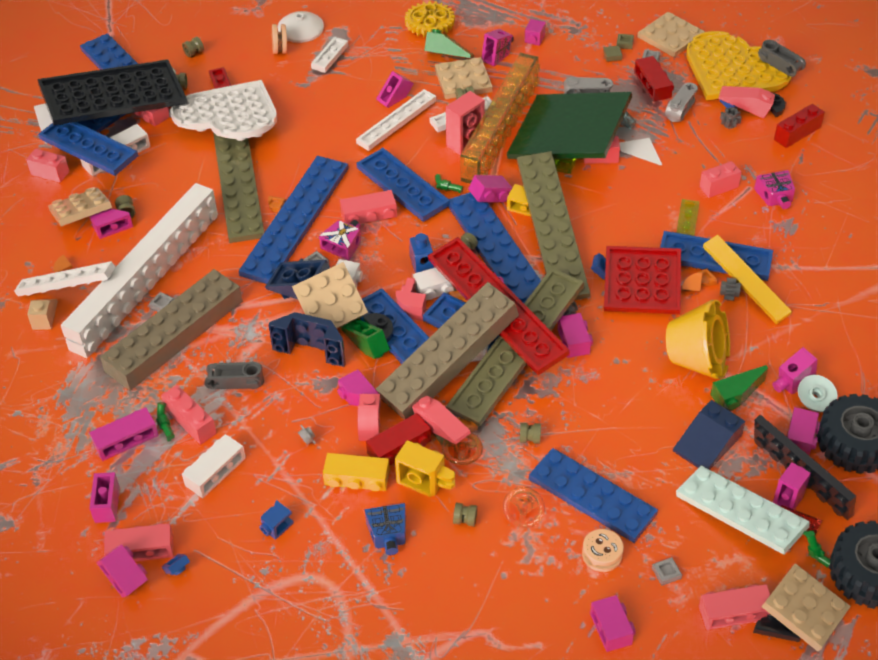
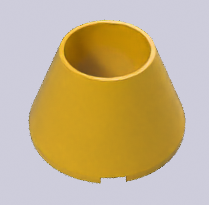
[666,300,730,379]

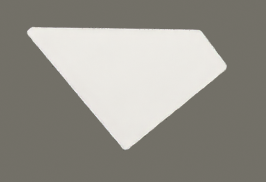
[620,138,662,165]

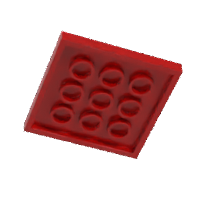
[604,246,681,314]

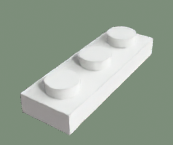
[311,37,348,73]

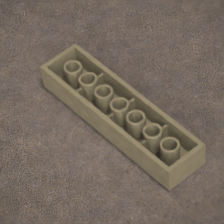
[100,269,243,391]
[376,282,519,420]

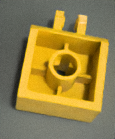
[395,440,455,497]

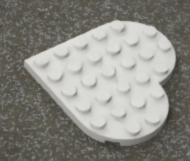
[170,80,277,141]

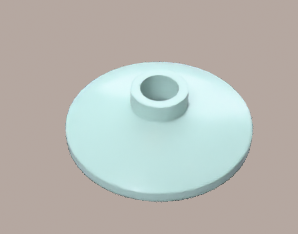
[798,375,838,412]

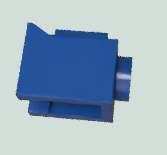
[259,500,294,540]

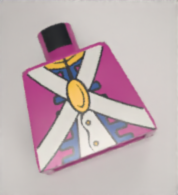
[319,220,361,261]

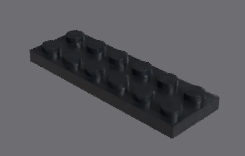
[754,415,856,520]

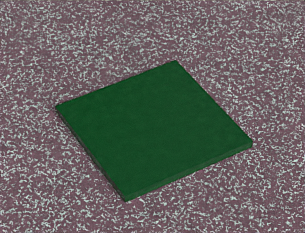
[507,92,632,159]

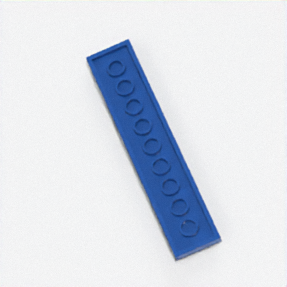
[239,156,349,284]
[448,192,541,303]

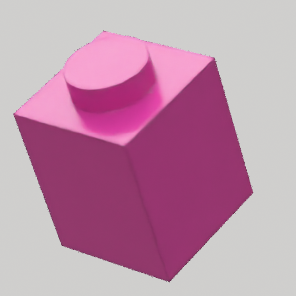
[525,19,546,46]

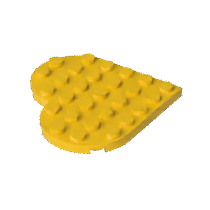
[686,31,793,100]

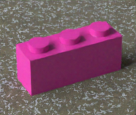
[89,407,159,461]

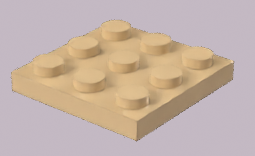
[638,12,705,58]
[435,57,493,99]
[48,187,112,226]
[292,262,369,329]
[762,564,851,651]

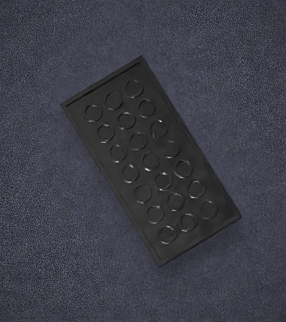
[37,59,187,125]

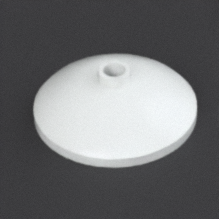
[277,11,324,43]

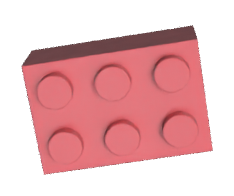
[446,91,485,155]

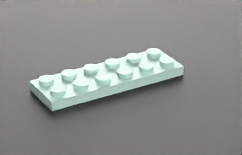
[676,466,809,555]

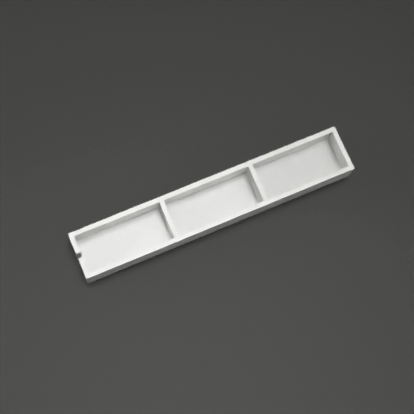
[61,183,218,358]

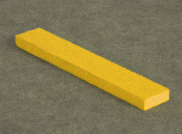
[703,235,792,324]

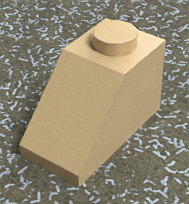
[27,299,58,330]

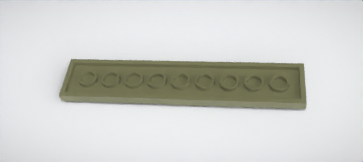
[213,132,264,243]
[517,151,590,300]
[446,268,584,427]

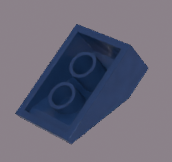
[265,260,330,300]
[673,400,745,470]

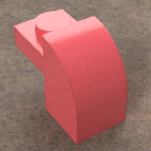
[396,278,426,321]
[358,394,380,441]

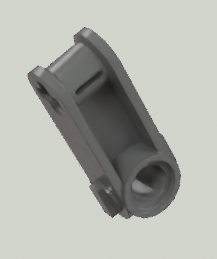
[758,40,806,77]
[204,361,264,389]

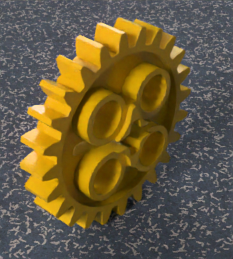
[405,1,455,37]

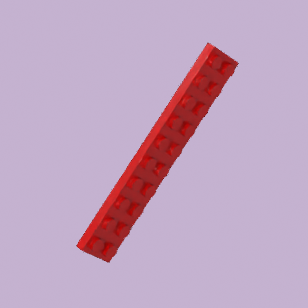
[428,237,570,376]

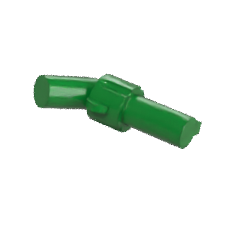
[435,174,463,193]
[156,402,175,442]
[803,531,830,568]

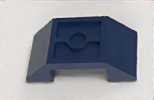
[268,312,346,367]

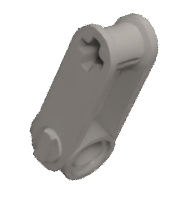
[563,77,613,94]
[665,83,698,122]

